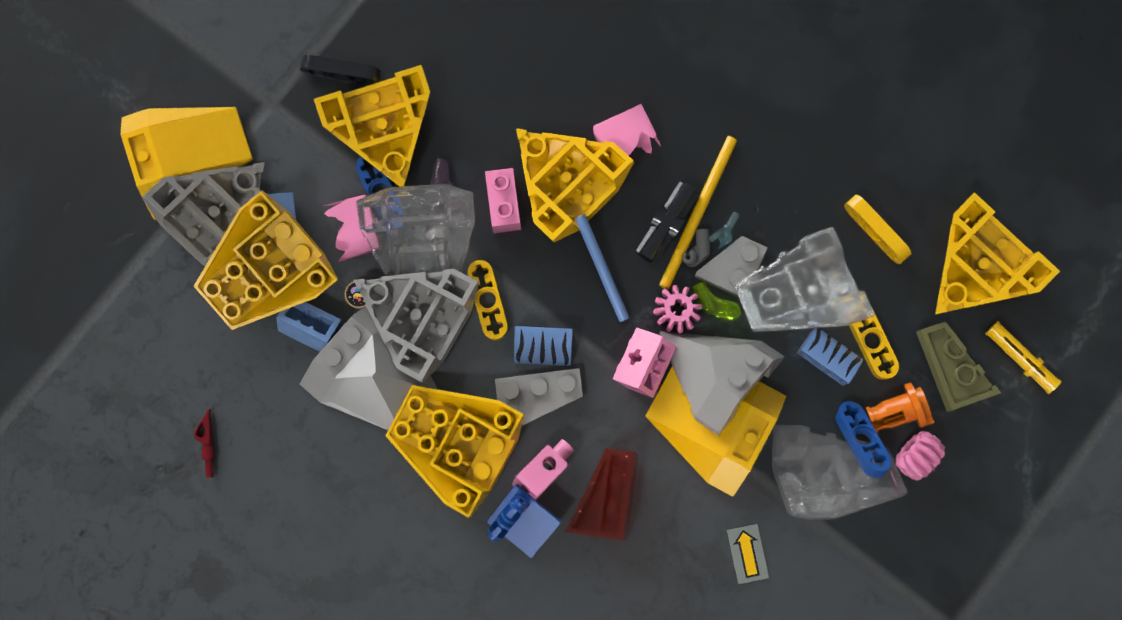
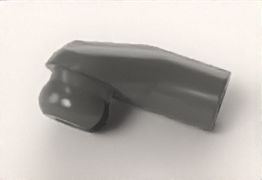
[682,229,710,267]

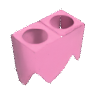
[593,104,661,156]
[323,194,382,262]

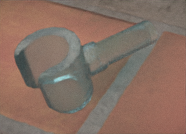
[710,212,739,249]

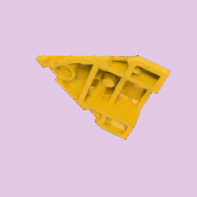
[314,65,430,189]
[516,129,634,242]
[935,192,1060,314]

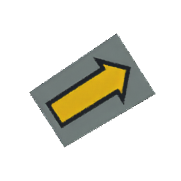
[727,524,769,584]

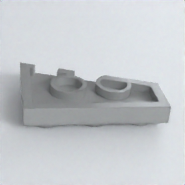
[495,368,583,426]

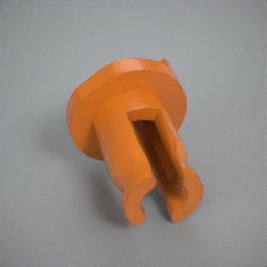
[865,382,934,433]

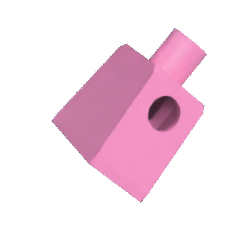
[512,439,574,500]

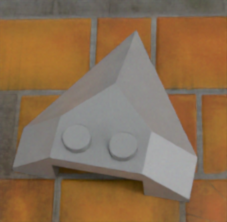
[142,162,265,266]
[354,269,479,383]
[659,331,785,436]

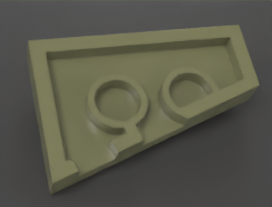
[916,321,1001,412]

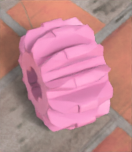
[653,285,702,334]
[895,431,945,481]

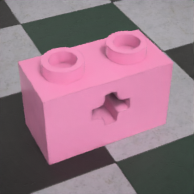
[485,168,521,233]
[613,328,677,398]

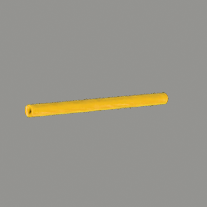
[659,136,737,290]

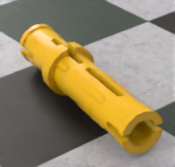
[985,321,1062,394]

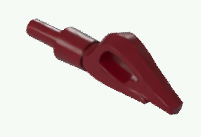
[194,409,215,478]

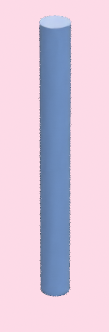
[575,214,630,322]

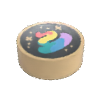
[345,281,366,309]

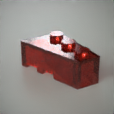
[565,448,639,541]

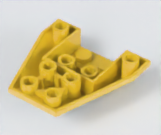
[121,107,253,220]
[194,190,338,330]
[645,366,786,497]
[385,385,525,518]

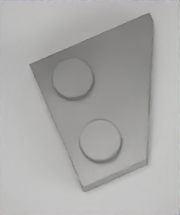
[694,236,767,299]

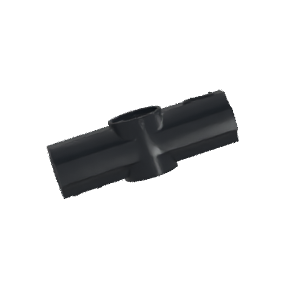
[635,182,700,265]

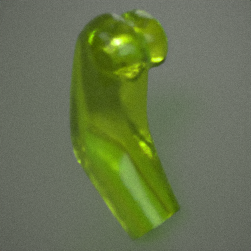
[692,281,741,321]

